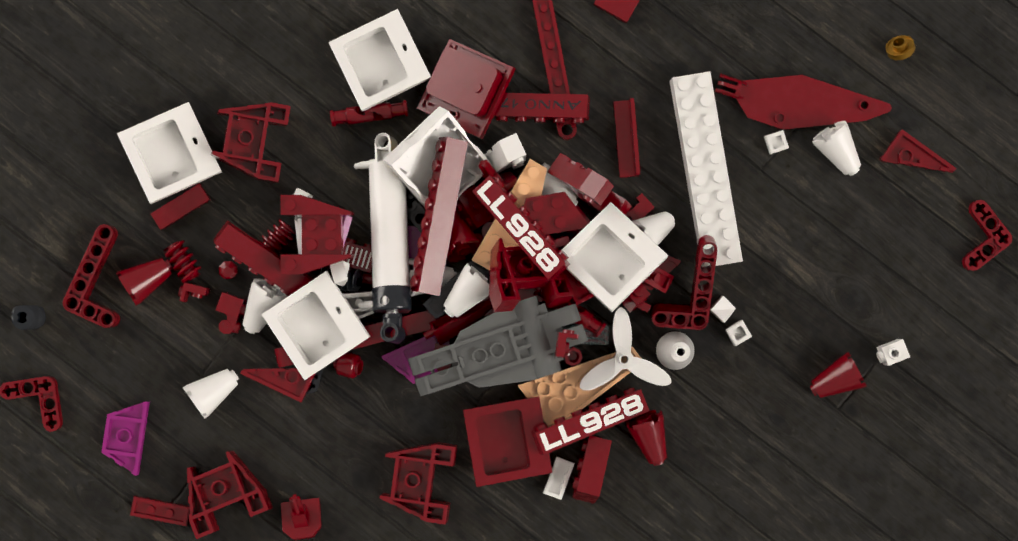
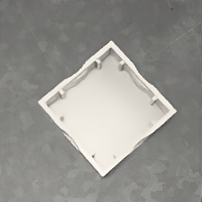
[383,106,493,208]

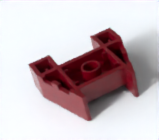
[211,102,291,183]
[547,153,632,215]
[280,195,354,274]
[489,238,574,312]
[380,442,458,525]
[187,451,273,539]

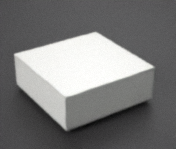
[764,130,789,154]

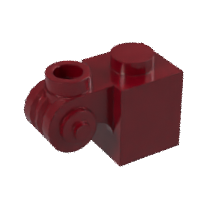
[216,292,247,334]

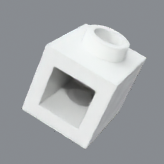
[876,339,910,366]

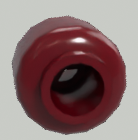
[333,352,363,379]

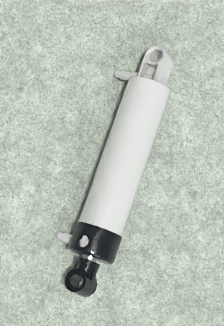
[354,133,412,344]

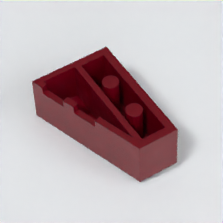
[572,436,612,504]

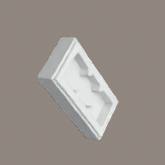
[543,456,575,500]

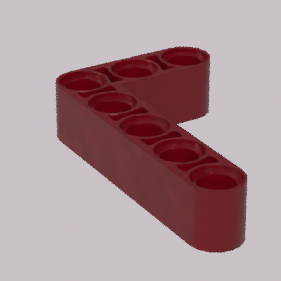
[62,224,120,328]
[651,235,718,330]

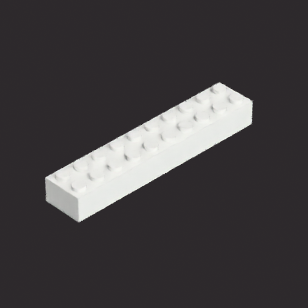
[670,71,743,267]

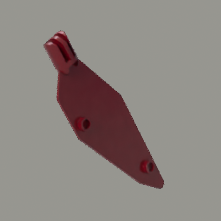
[714,73,892,130]

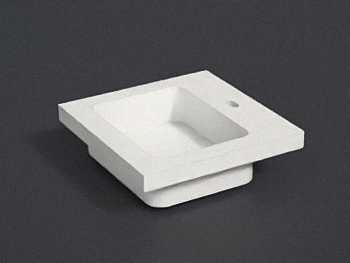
[329,9,431,112]
[117,102,222,204]
[562,202,668,312]
[261,271,371,380]

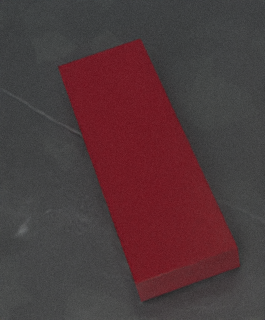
[151,183,210,230]
[130,496,190,526]

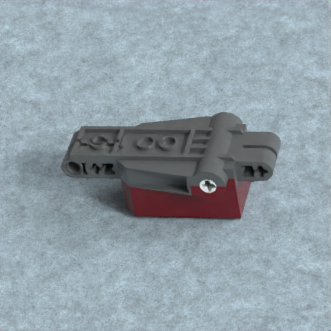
[408,296,588,396]

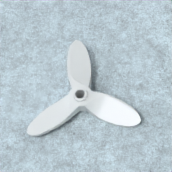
[580,307,671,390]

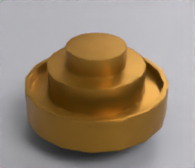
[886,35,915,60]

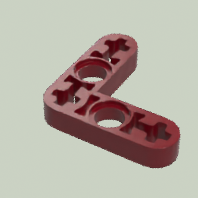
[962,200,1012,271]
[0,376,63,432]

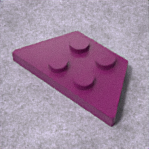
[382,336,450,384]
[101,401,150,476]

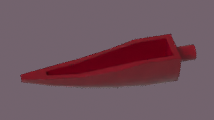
[423,299,493,345]

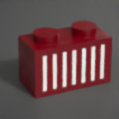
[343,238,372,273]

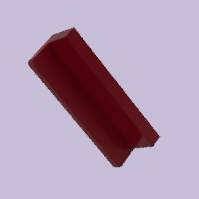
[613,98,640,178]

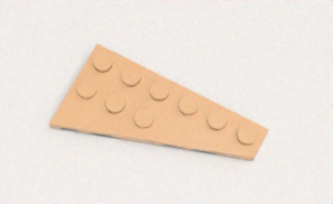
[472,159,547,270]
[518,347,642,426]

